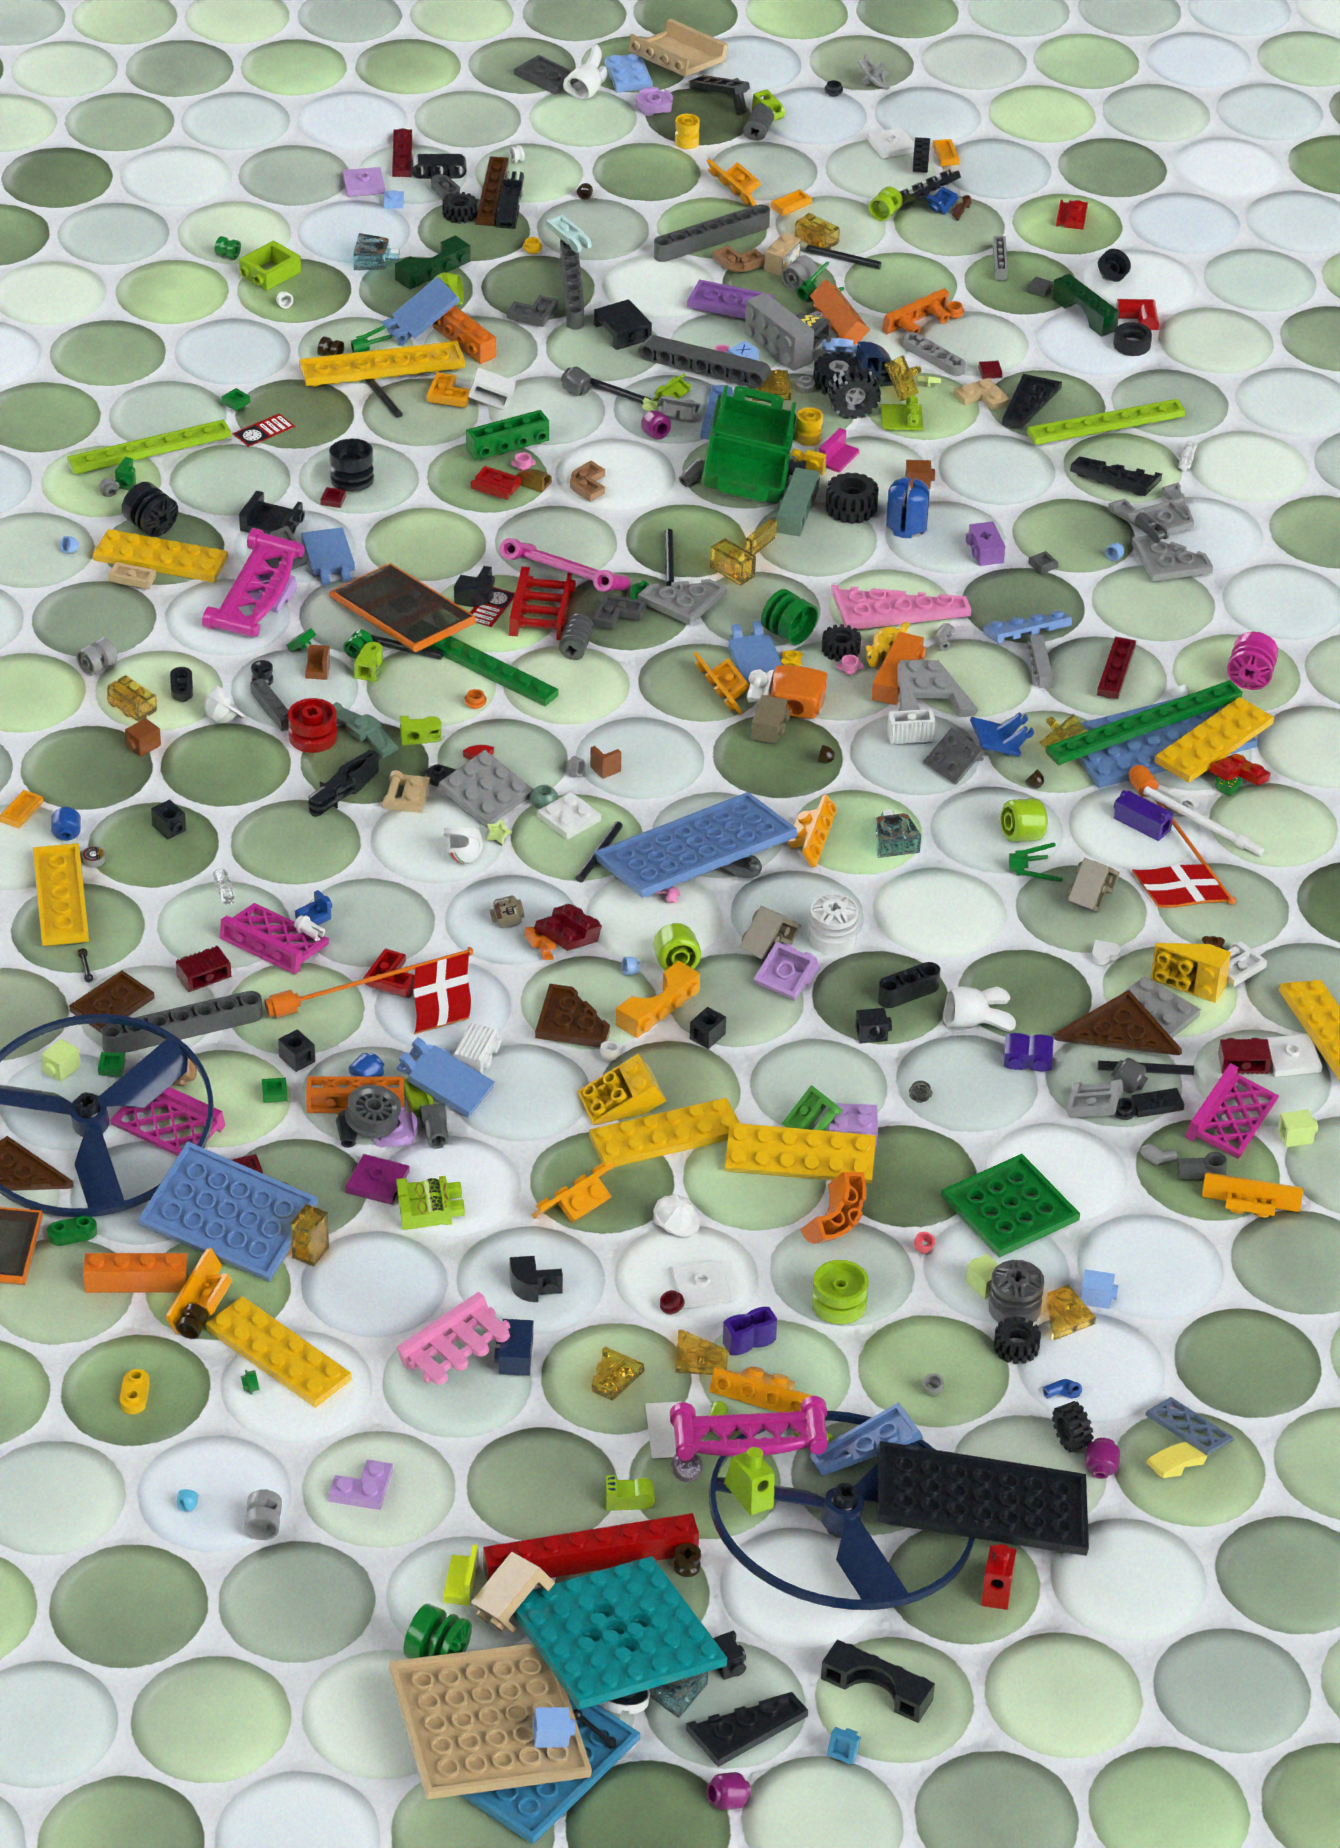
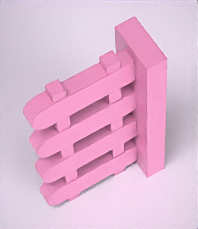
[396,1292,510,1385]

